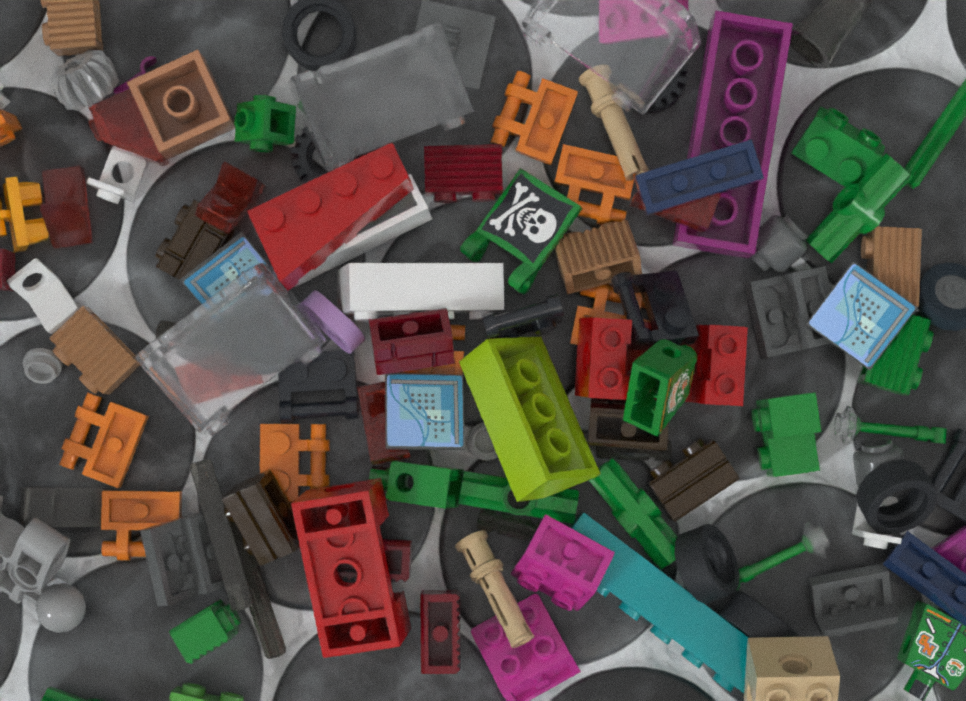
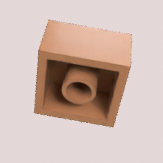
[127,50,235,160]

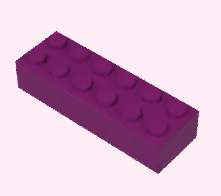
[672,10,793,258]

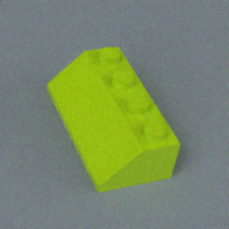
[459,336,600,502]

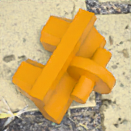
[0,177,48,253]

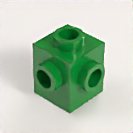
[234,95,296,153]

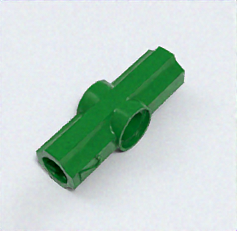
[806,153,912,264]
[588,458,677,570]
[458,470,579,524]

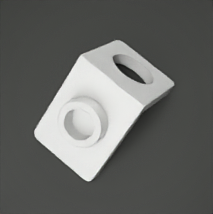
[87,149,147,204]
[7,258,79,334]
[852,496,902,549]

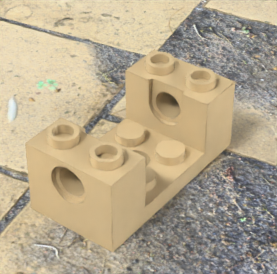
[744,636,840,701]

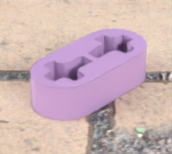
[300,290,365,354]

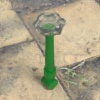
[834,406,947,444]
[737,522,830,590]

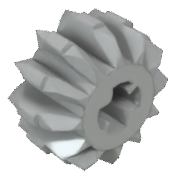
[50,50,119,111]

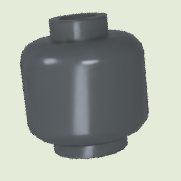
[751,215,808,272]
[853,438,904,497]

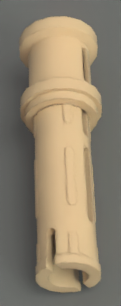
[579,64,649,181]
[455,530,535,648]

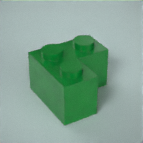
[752,392,822,477]

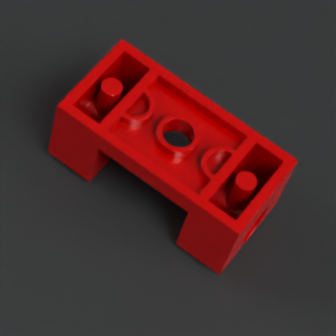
[575,317,748,406]
[291,478,412,658]

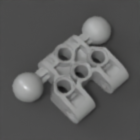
[0,495,86,633]

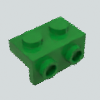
[791,106,885,187]

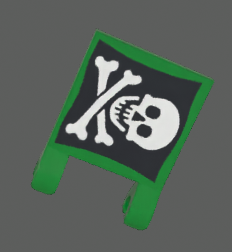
[460,168,583,294]

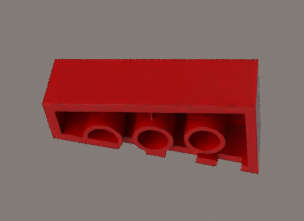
[247,142,414,291]

